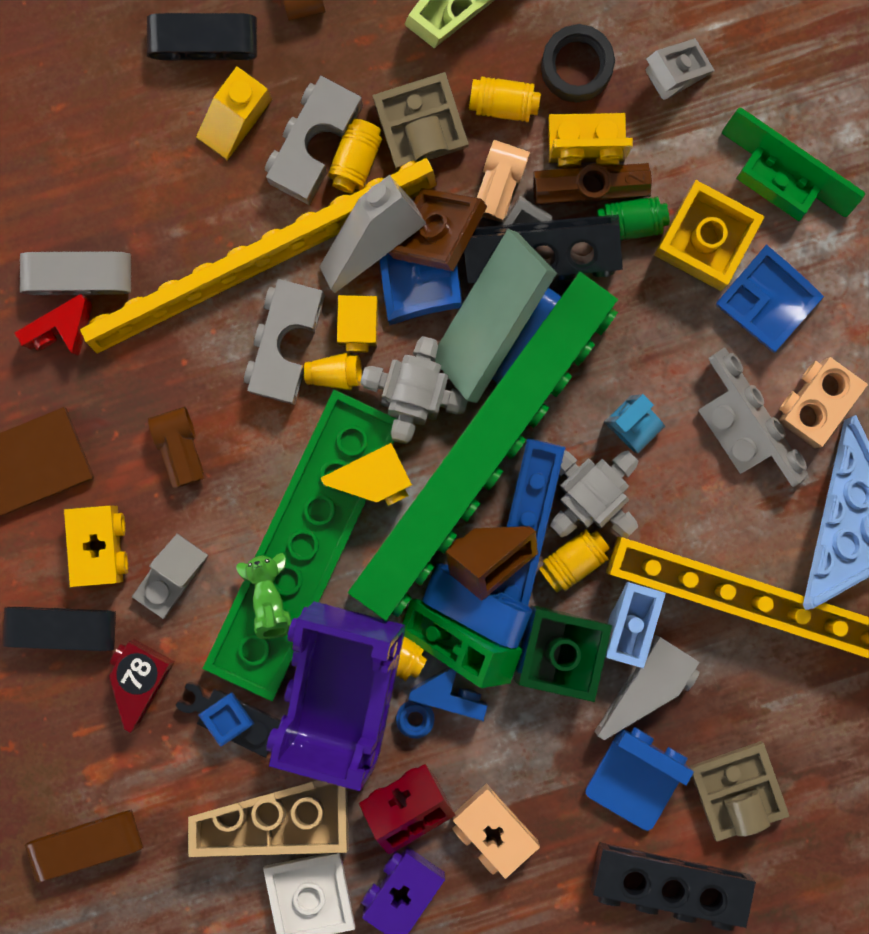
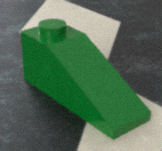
[402,598,523,688]

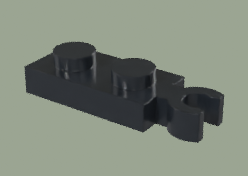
[176,682,281,758]

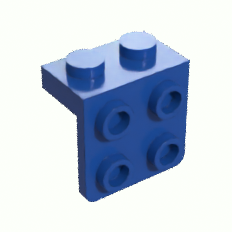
[585,727,694,831]

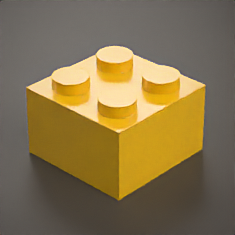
[654,180,765,291]

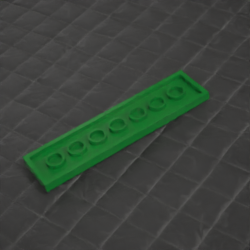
[202,389,398,701]

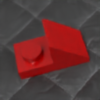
[14,294,92,356]

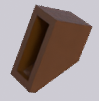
[446,526,538,601]

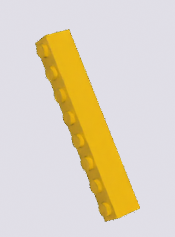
[606,537,869,658]

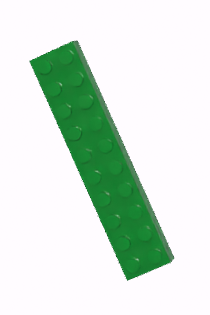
[347,272,618,621]

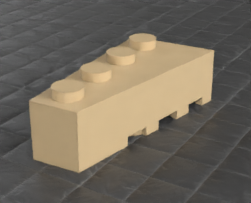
[188,780,349,857]

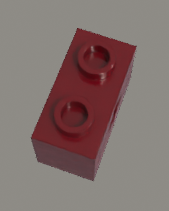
[358,764,456,855]

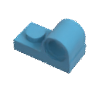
[604,394,665,454]

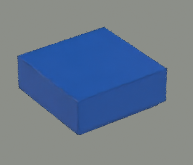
[199,692,254,747]

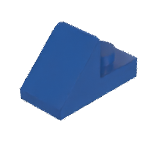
[408,667,487,721]

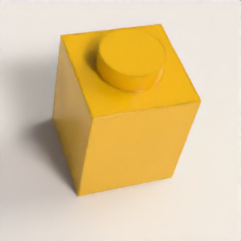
[337,295,378,353]

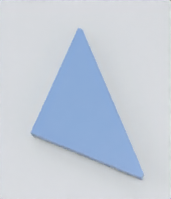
[803,415,869,610]

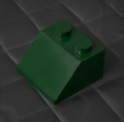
[513,605,612,702]

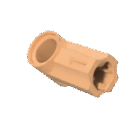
[477,140,530,222]

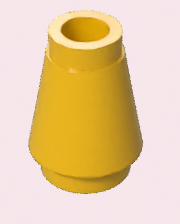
[304,352,362,390]

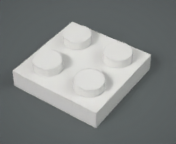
[263,853,355,934]

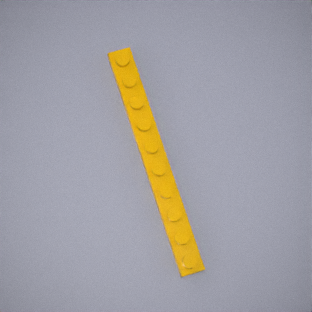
[80,158,437,354]

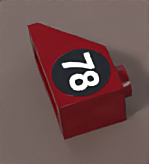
[109,639,175,733]

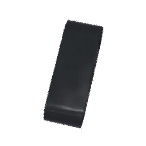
[147,13,257,61]
[3,607,116,651]

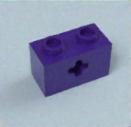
[361,846,445,934]

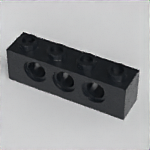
[464,214,623,283]
[590,842,756,931]

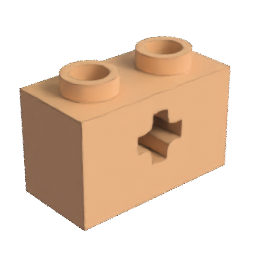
[452,783,540,879]

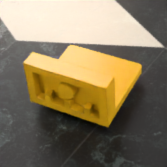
[548,113,633,169]

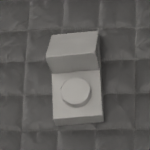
[646,38,715,100]
[132,534,209,619]

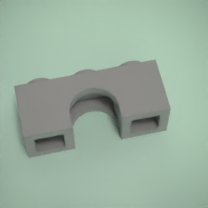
[264,76,363,205]
[244,279,325,405]

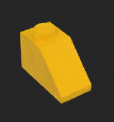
[196,66,272,160]
[321,443,413,506]

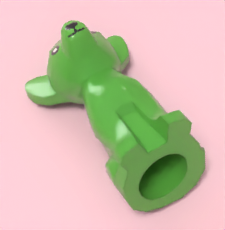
[236,553,292,639]

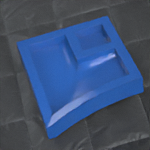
[716,244,824,354]
[380,253,462,325]

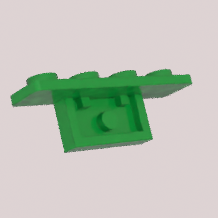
[722,108,865,221]

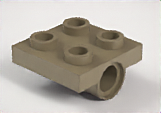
[372,72,469,170]
[689,741,789,842]

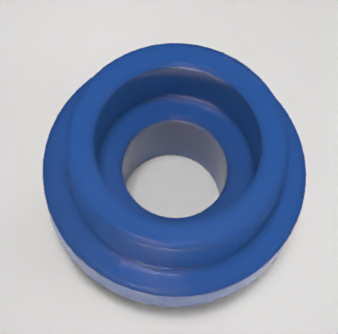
[396,700,435,739]

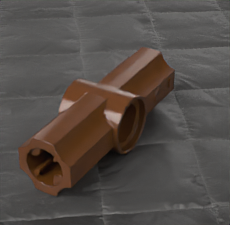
[533,163,652,206]

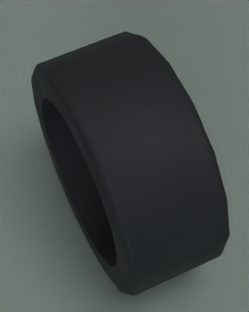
[541,24,615,103]

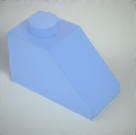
[605,582,666,668]

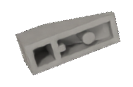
[319,175,426,293]
[594,635,700,740]

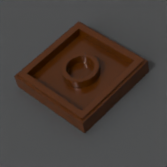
[389,188,487,271]

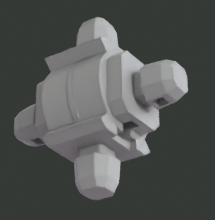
[360,336,468,444]
[550,450,639,538]

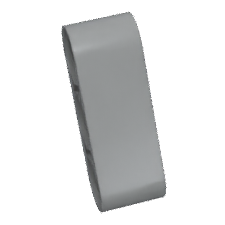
[20,252,131,295]

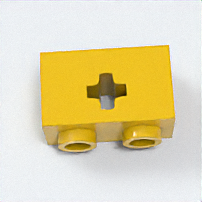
[64,506,128,587]

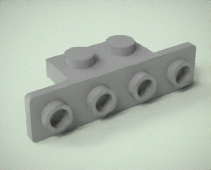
[698,348,808,487]

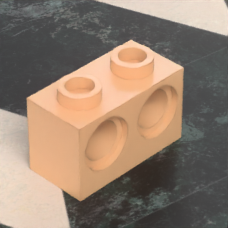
[779,357,868,448]

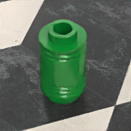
[597,196,670,241]

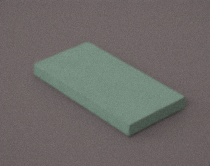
[435,229,557,403]

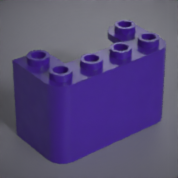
[267,601,405,791]

